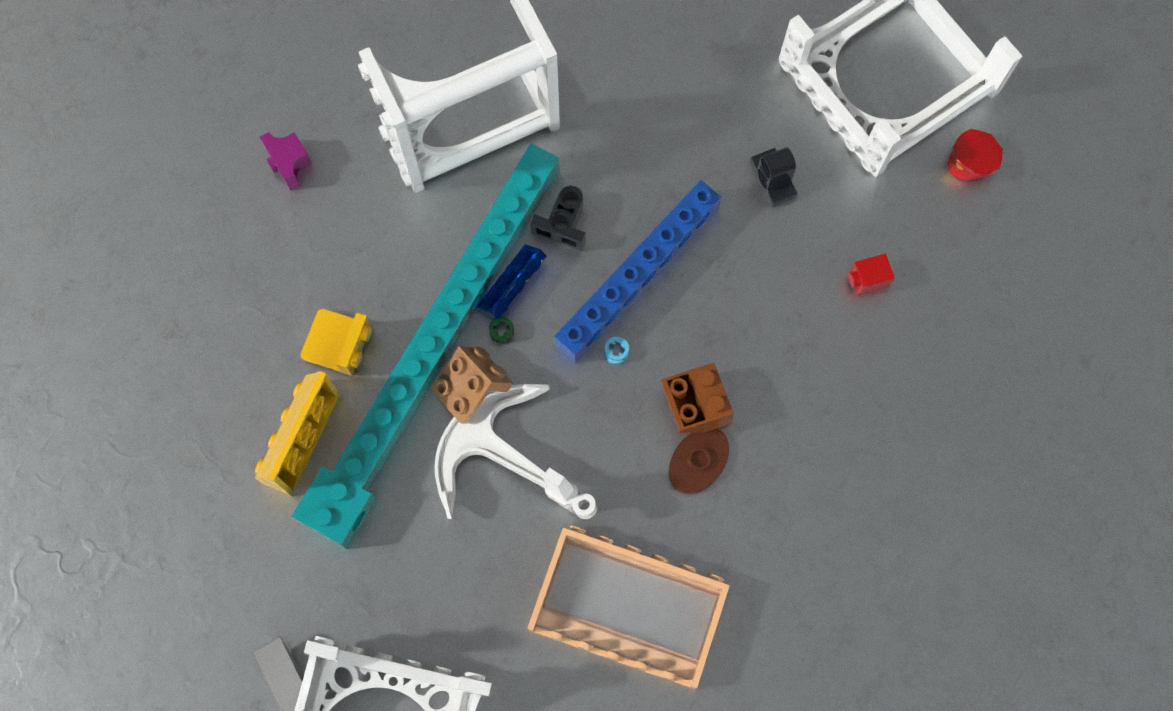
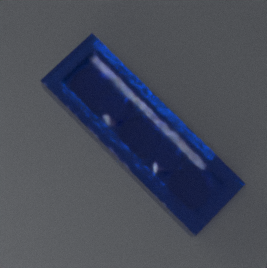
[476,244,547,320]

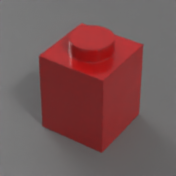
[848,253,895,296]

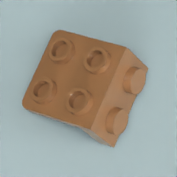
[432,346,513,424]

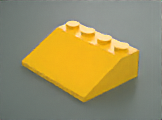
[255,371,341,496]

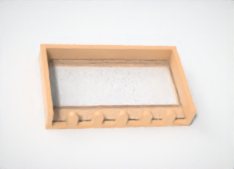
[528,526,730,689]

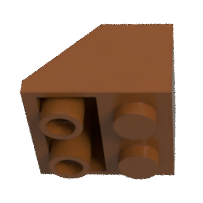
[661,363,734,433]

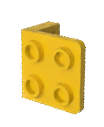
[301,309,372,376]

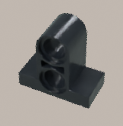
[750,147,798,207]
[530,185,586,251]

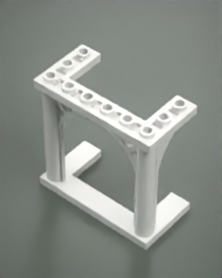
[358,0,560,193]
[779,0,1023,177]
[294,636,492,711]

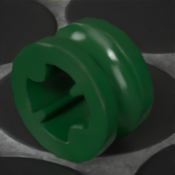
[489,316,514,344]

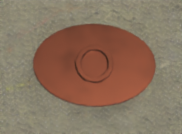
[669,429,729,494]

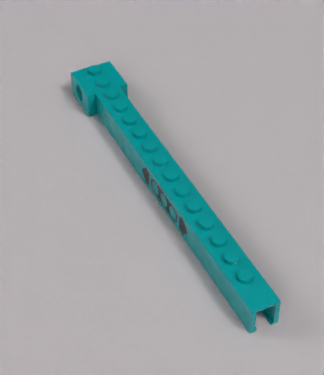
[291,143,560,549]

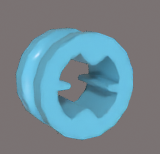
[604,337,629,364]

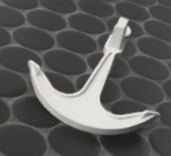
[435,384,598,519]

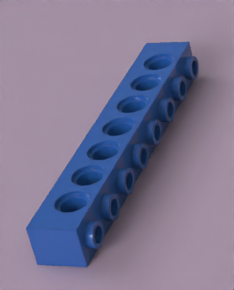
[554,180,722,363]

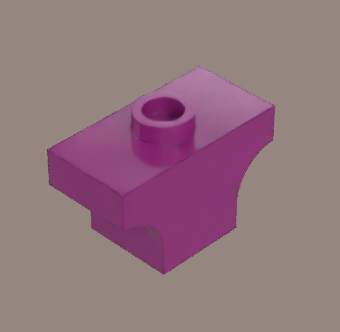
[260,132,312,190]

